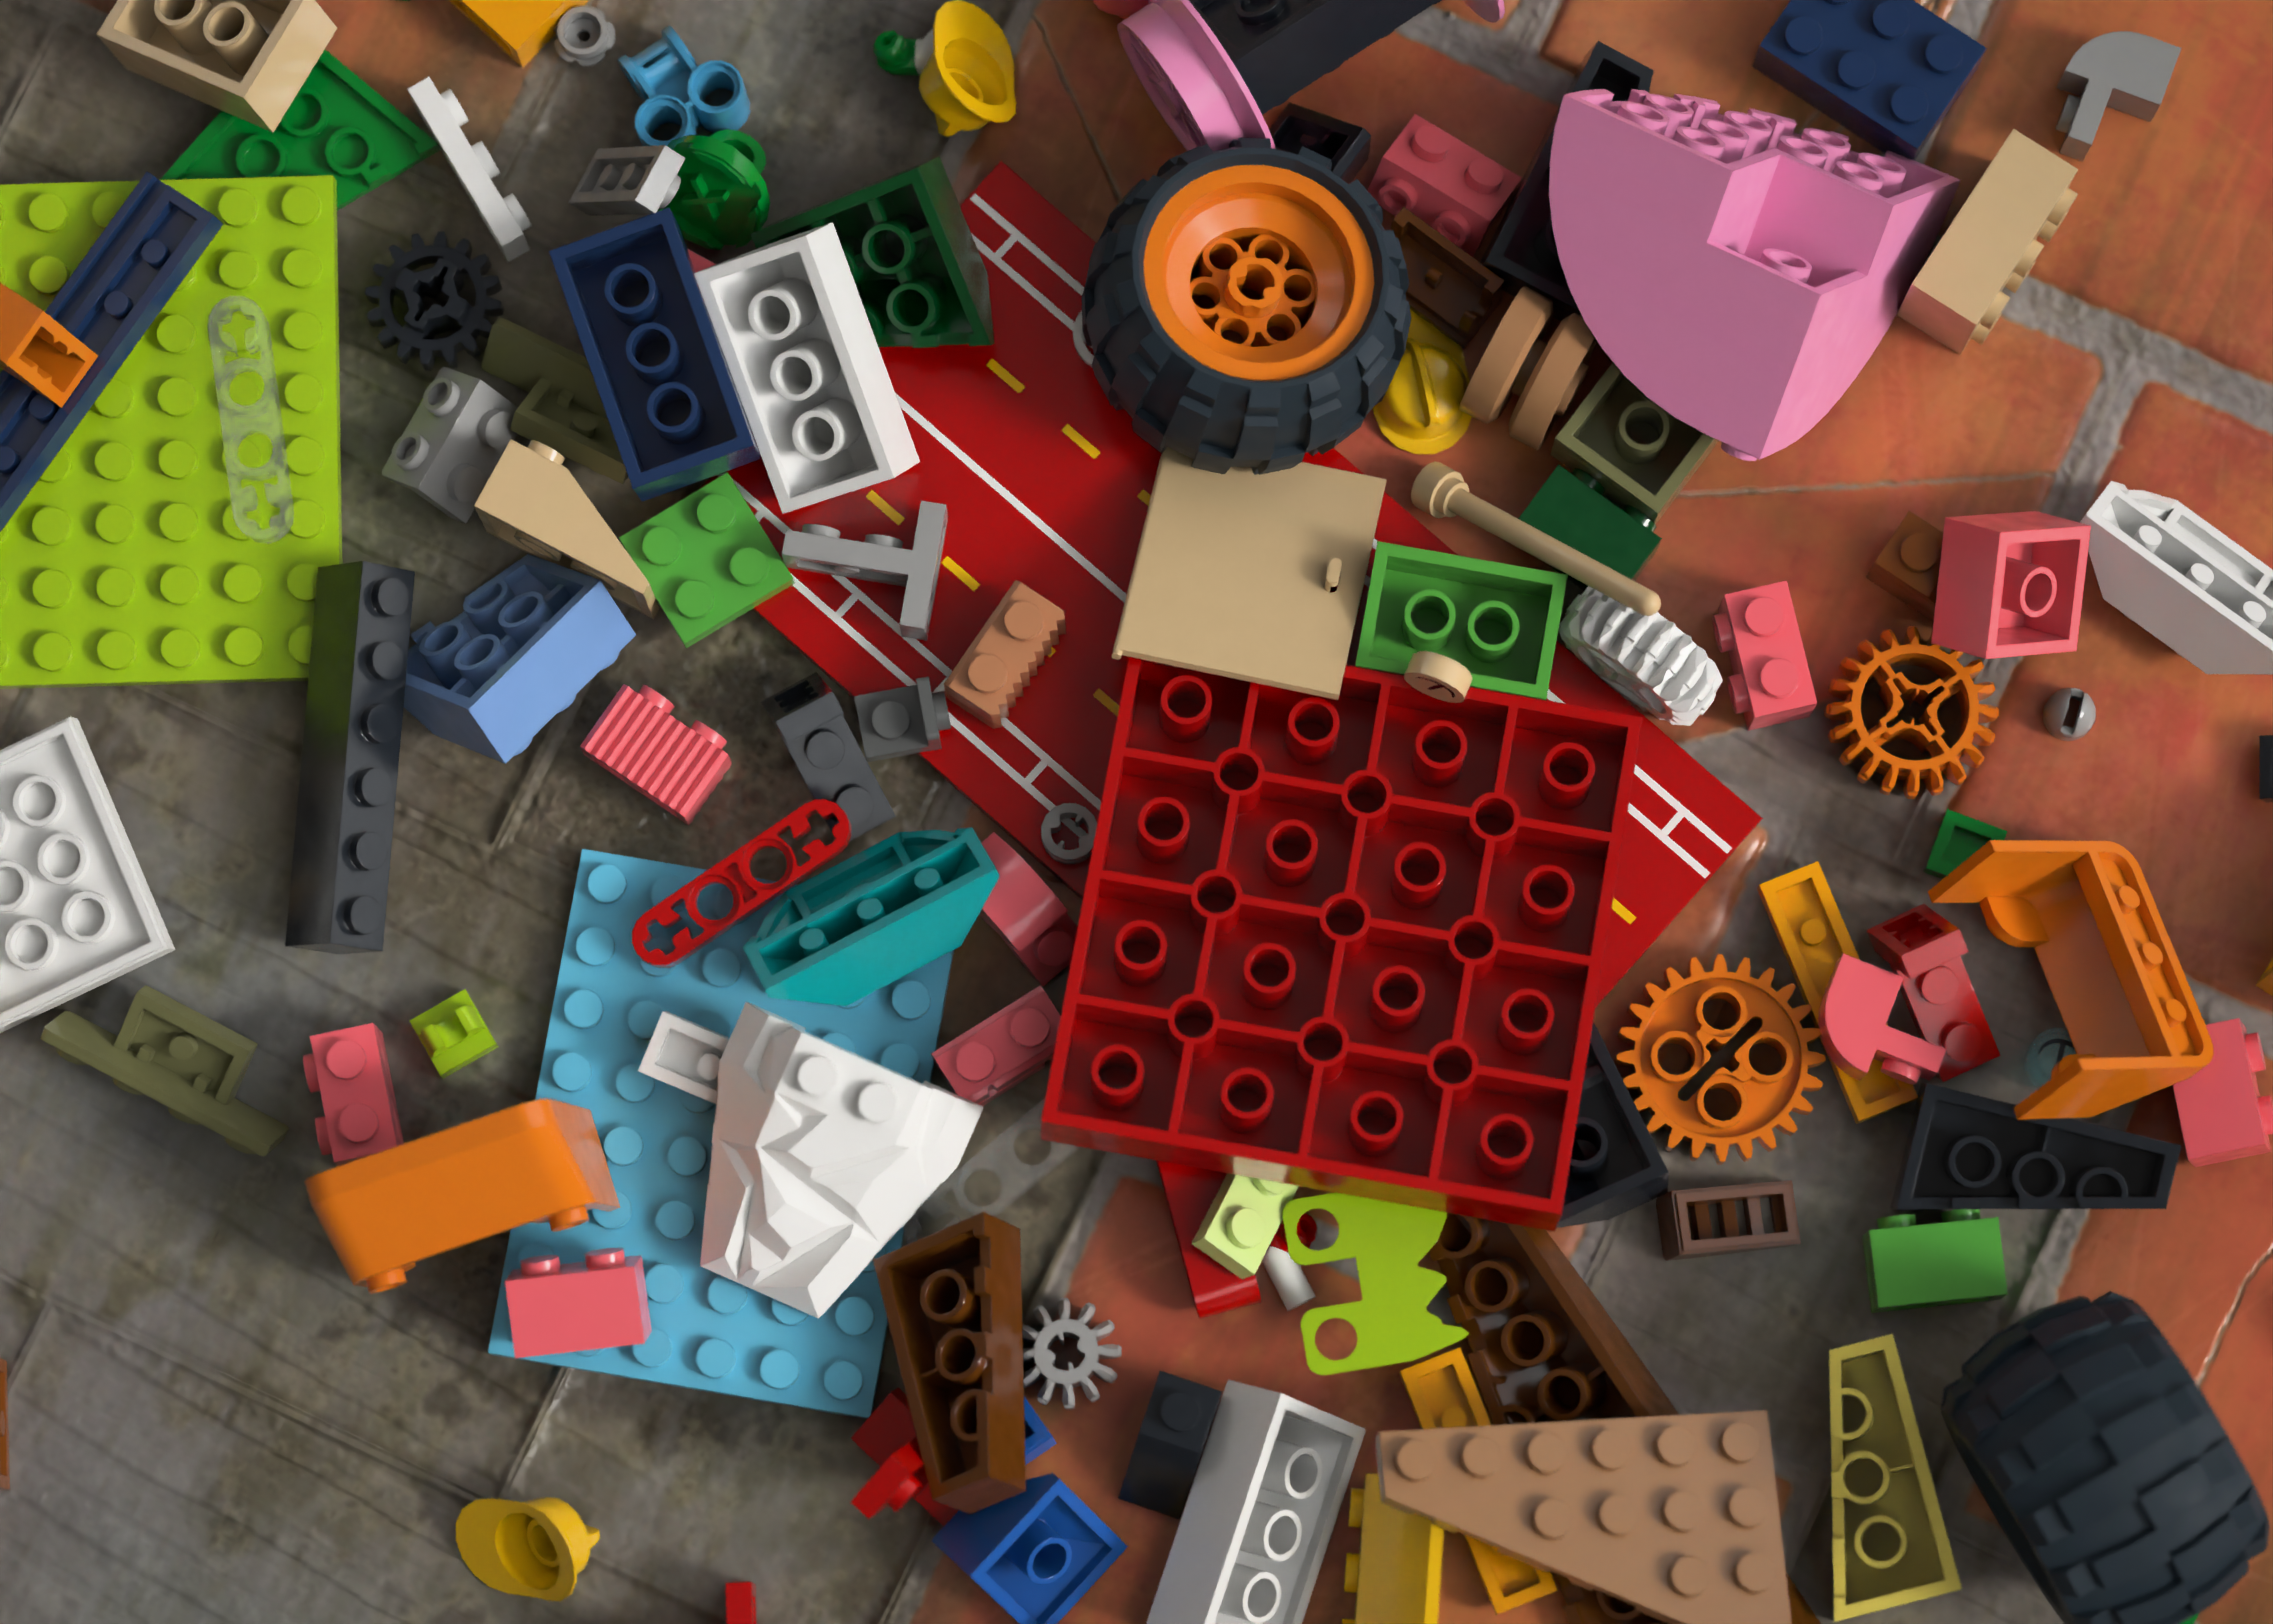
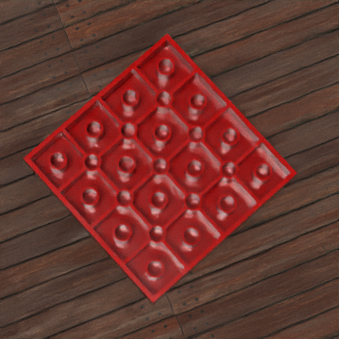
[1041,657,1643,1232]

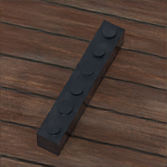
[285,561,415,954]

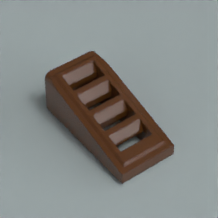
[1656,1180,1801,1261]

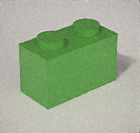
[1862,1209,2008,1313]

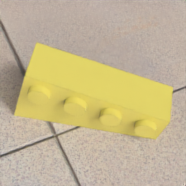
[1829,1334,1962,1622]

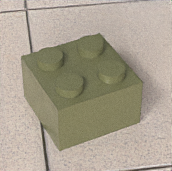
[1550,363,1719,525]

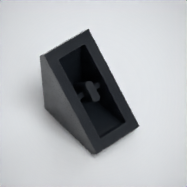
[1269,102,1371,184]

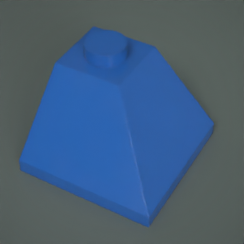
[931,1473,1128,1624]

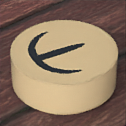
[1404,651,1473,703]

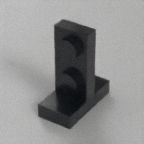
[761,672,896,842]

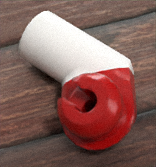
[1262,1213,1318,1311]

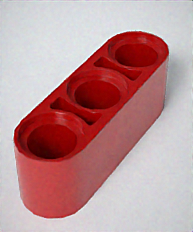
[1156,1160,1262,1319]

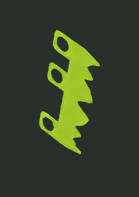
[1283,1193,1470,1375]

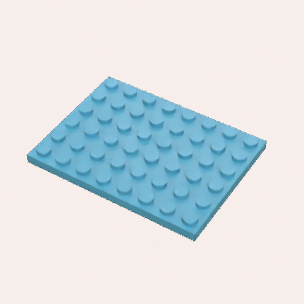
[488,849,954,1419]

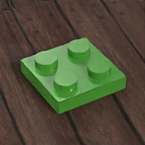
[619,472,795,648]

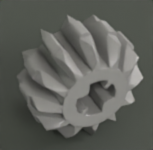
[1022,1298,1122,1410]

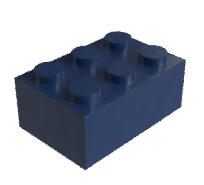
[1752,0,1987,161]

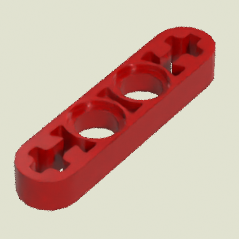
[632,799,851,968]

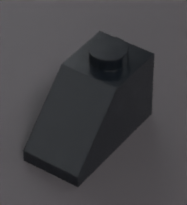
[1118,1371,1222,1520]

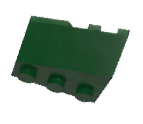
[750,156,995,348]

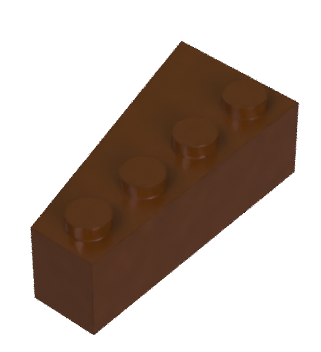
[873,1211,1026,1514]

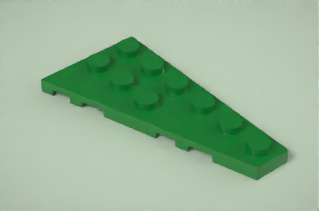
[160,49,441,211]

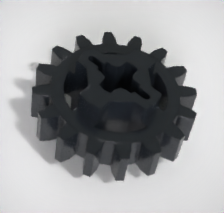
[365,231,504,371]

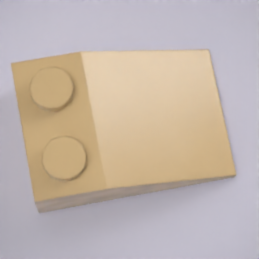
[474,439,659,619]

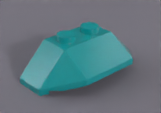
[743,827,1000,1006]

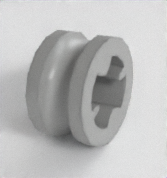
[1041,803,1097,864]

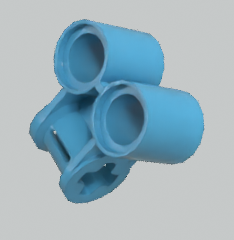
[617,25,750,146]

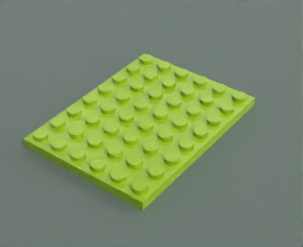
[0,175,342,689]

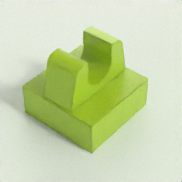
[409,989,499,1079]

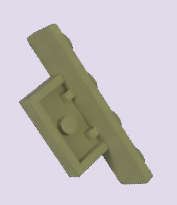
[481,318,628,484]
[40,985,289,1156]

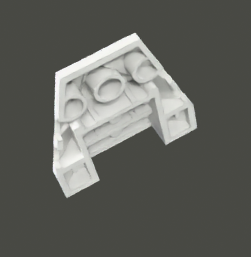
[700,1002,984,1319]

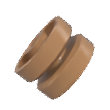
[1459,286,1598,451]

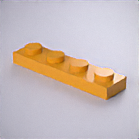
[1757,861,1918,1124]
[1399,1347,1557,1615]

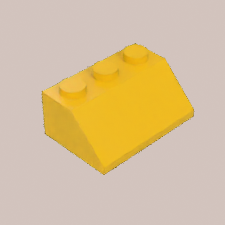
[1341,1474,1444,1624]

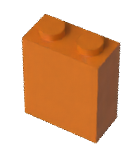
[0,283,98,408]

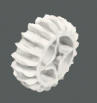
[1558,586,1723,726]

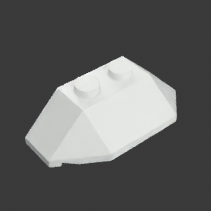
[2080,481,2273,674]

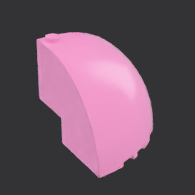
[1549,89,1960,461]

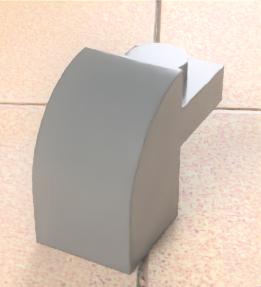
[2055,31,2181,162]

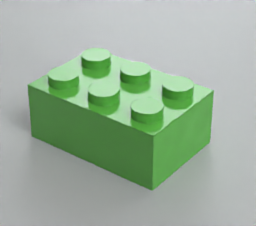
[1355,541,1568,700]

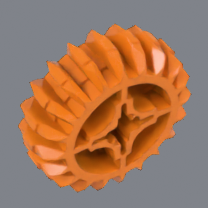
[1824,626,1999,799]

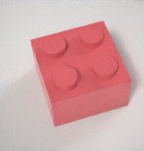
[1931,511,2091,659]

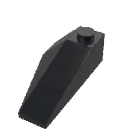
[1557,1021,1669,1228]

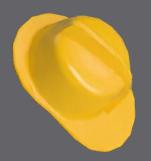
[919,0,1016,137]
[1373,309,1472,454]
[456,1497,600,1602]

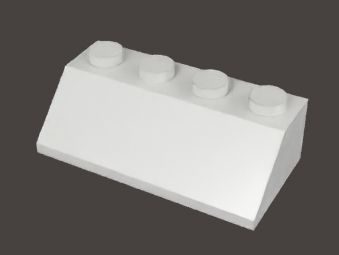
[694,222,920,514]
[1146,1380,1366,1624]

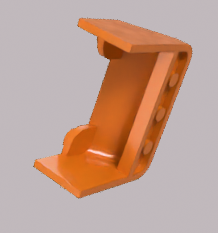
[1928,840,2214,1120]
[305,1099,621,1294]

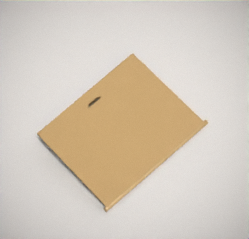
[1112,447,1387,700]

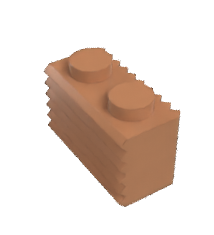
[943,580,1066,729]

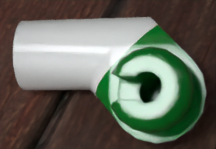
[873,28,933,76]

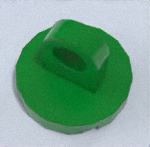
[657,129,771,250]

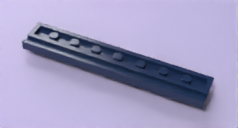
[0,171,223,532]

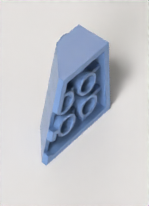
[404,554,636,764]

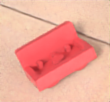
[1367,114,1522,257]

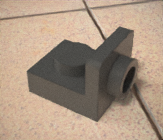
[854,676,951,762]

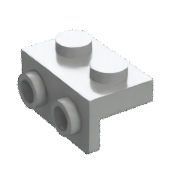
[382,367,518,523]

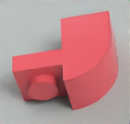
[978,832,1078,986]
[1818,954,1946,1085]

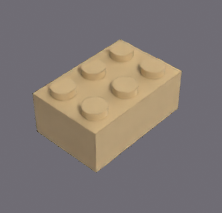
[96,0,337,132]
[1897,129,2078,355]

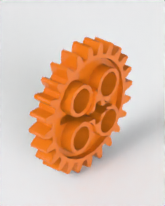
[1615,954,1826,1165]

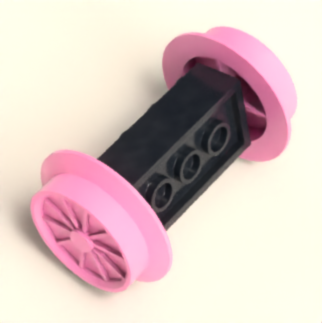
[1117,0,1505,151]

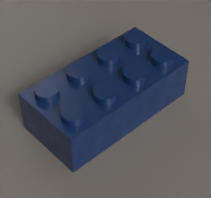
[549,208,762,502]

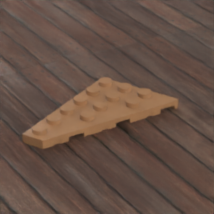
[1375,1410,1792,1624]

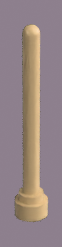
[1411,462,1661,616]

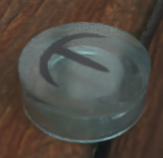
[2024,1028,2076,1088]

